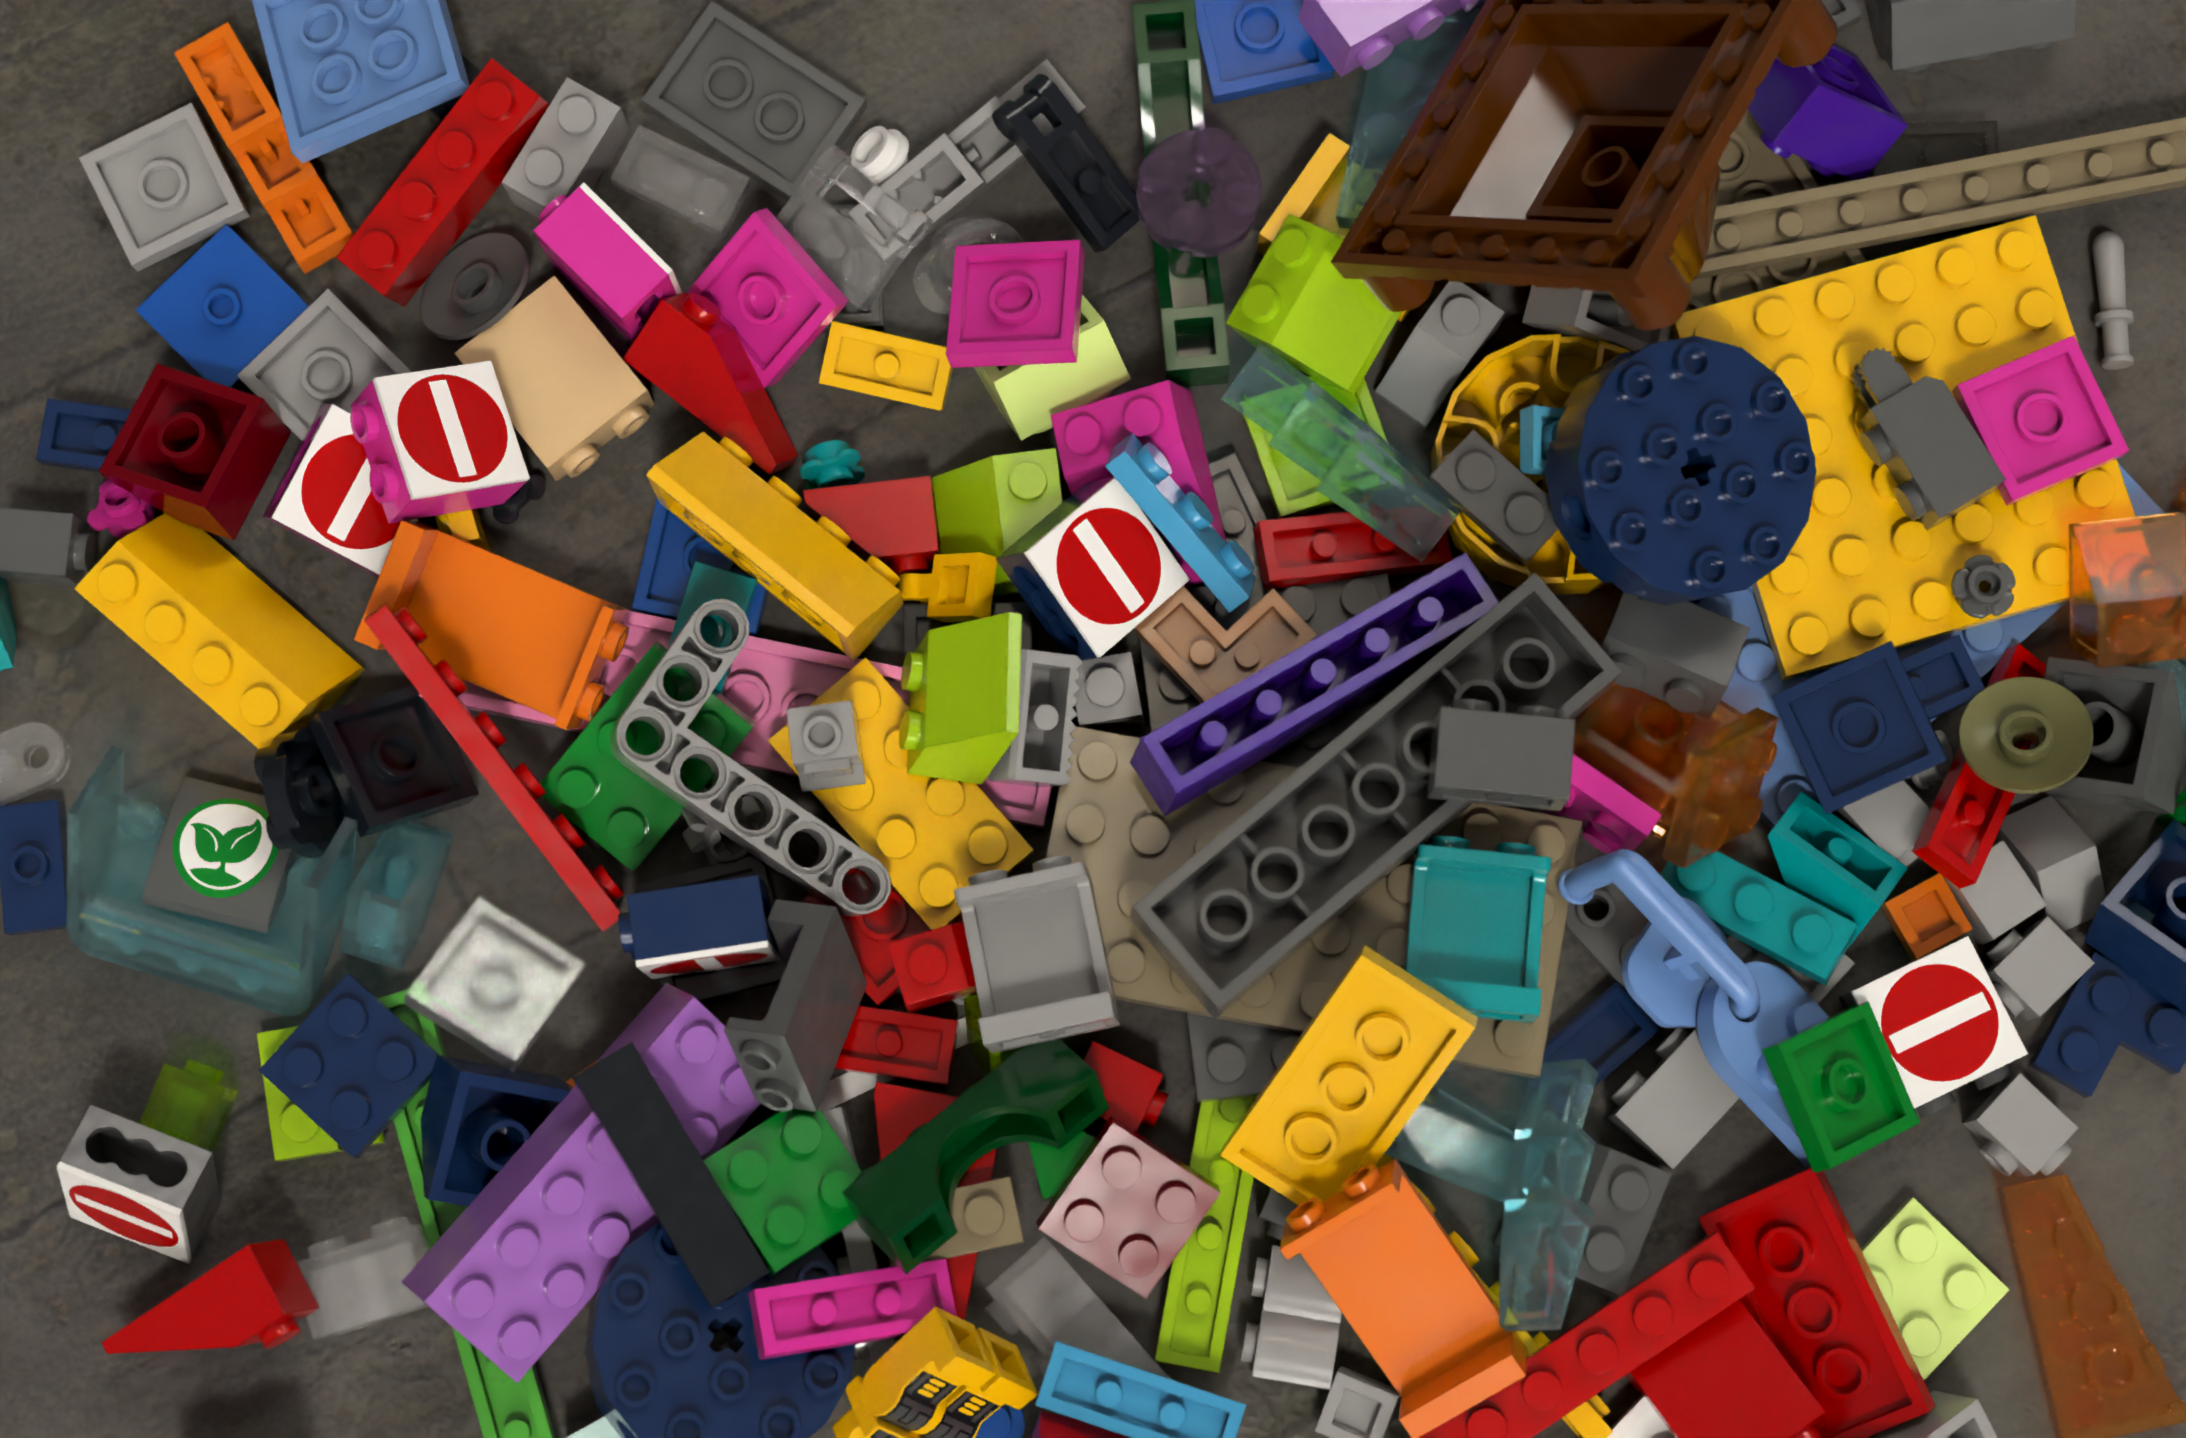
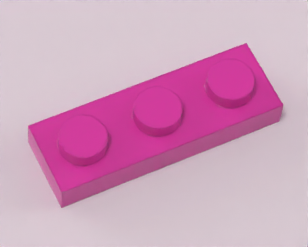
[748,1259,957,1360]

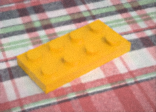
[768,657,1034,930]
[1220,945,1478,1205]

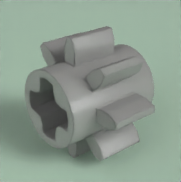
[681,787,763,865]

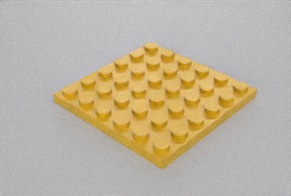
[1671,215,2154,681]

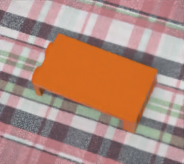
[354,520,629,730]
[1280,1159,1527,1438]

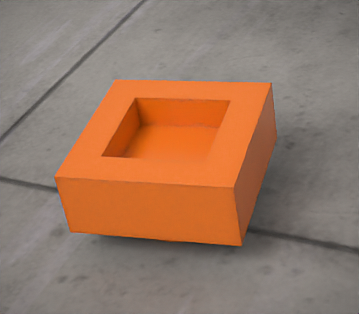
[1881,873,1973,962]

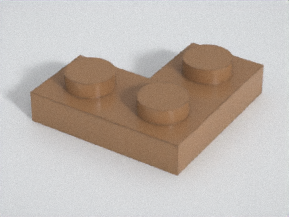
[1134,586,1317,704]

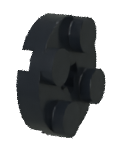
[254,727,354,858]

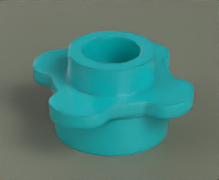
[799,440,865,490]

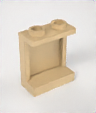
[455,275,654,481]

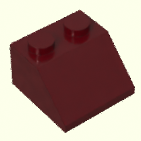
[98,364,291,541]

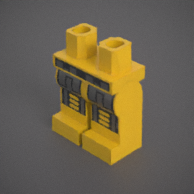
[832,1306,1038,1438]

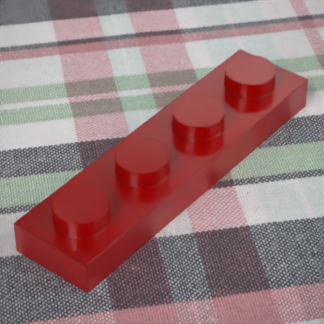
[1911,644,2047,889]

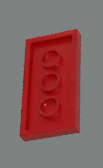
[1698,1167,1936,1438]

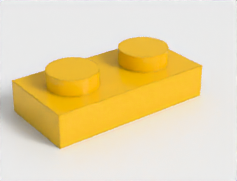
[819,321,953,411]

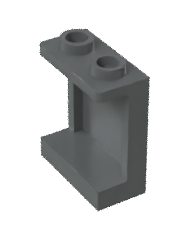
[724,899,867,1112]

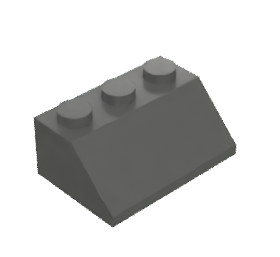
[1865,0,2076,72]

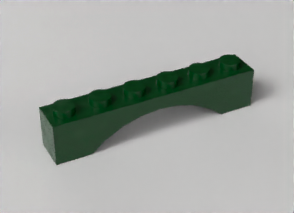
[1132,0,1230,387]

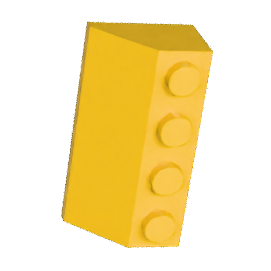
[646,432,904,662]
[74,513,365,749]

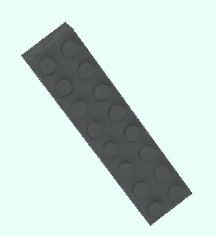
[1129,573,1622,1019]

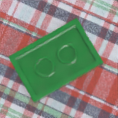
[541,642,757,872]

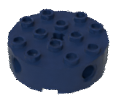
[1544,336,1816,605]
[585,1222,855,1438]

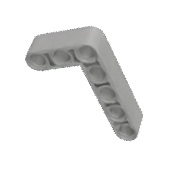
[610,599,891,916]

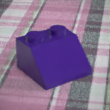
[1748,44,1908,180]

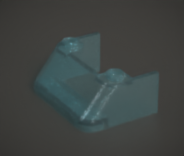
[67,746,358,1016]

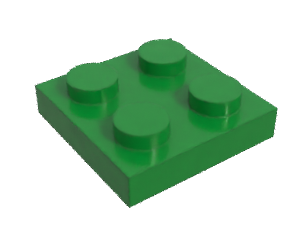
[1762,1001,1920,1173]
[703,1109,862,1278]

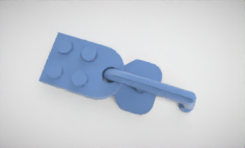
[1557,849,1829,1167]

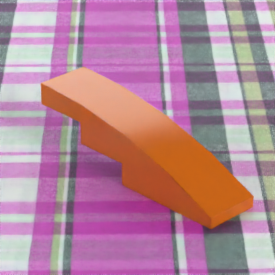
[174,22,354,274]

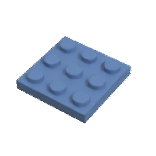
[252,0,470,163]

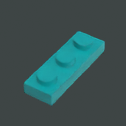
[1660,834,1857,986]

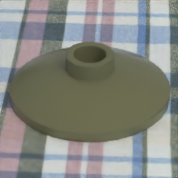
[1959,677,2093,794]

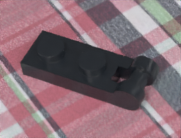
[992,74,1149,253]

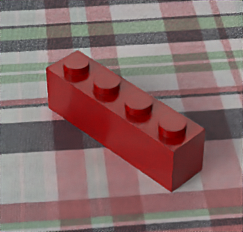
[336,58,550,307]

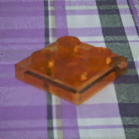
[1662,707,1779,869]

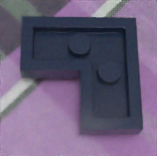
[2028,952,2186,1098]

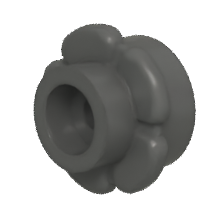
[1951,555,2016,618]

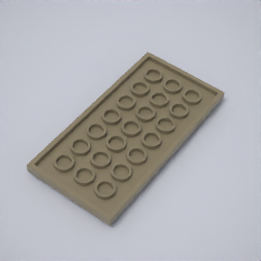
[1046,726,1582,1079]

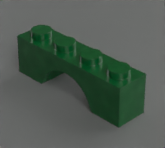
[842,1039,1109,1275]

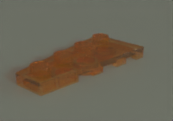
[1997,1174,2186,1438]

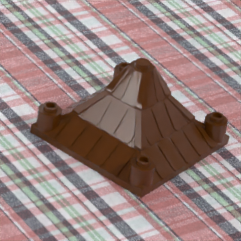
[1331,0,1838,331]

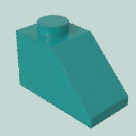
[1768,792,1908,948]

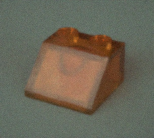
[2069,512,2186,668]
[1573,683,1744,840]

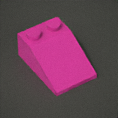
[1051,380,1227,587]

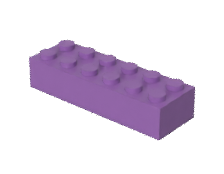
[401,983,760,1383]

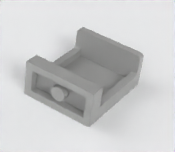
[954,856,1121,1053]

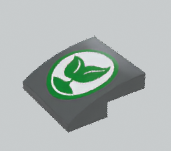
[142,776,296,934]

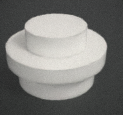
[850,126,909,187]

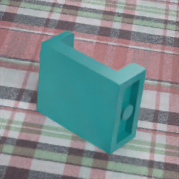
[1404,836,1551,1023]

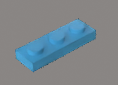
[1105,433,1256,613]
[1035,1341,1246,1438]

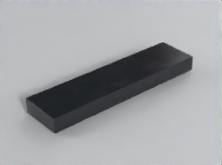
[572,1042,769,1308]

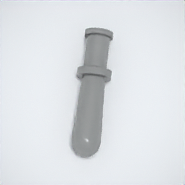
[2092,231,2134,370]

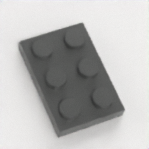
[641,1,867,207]

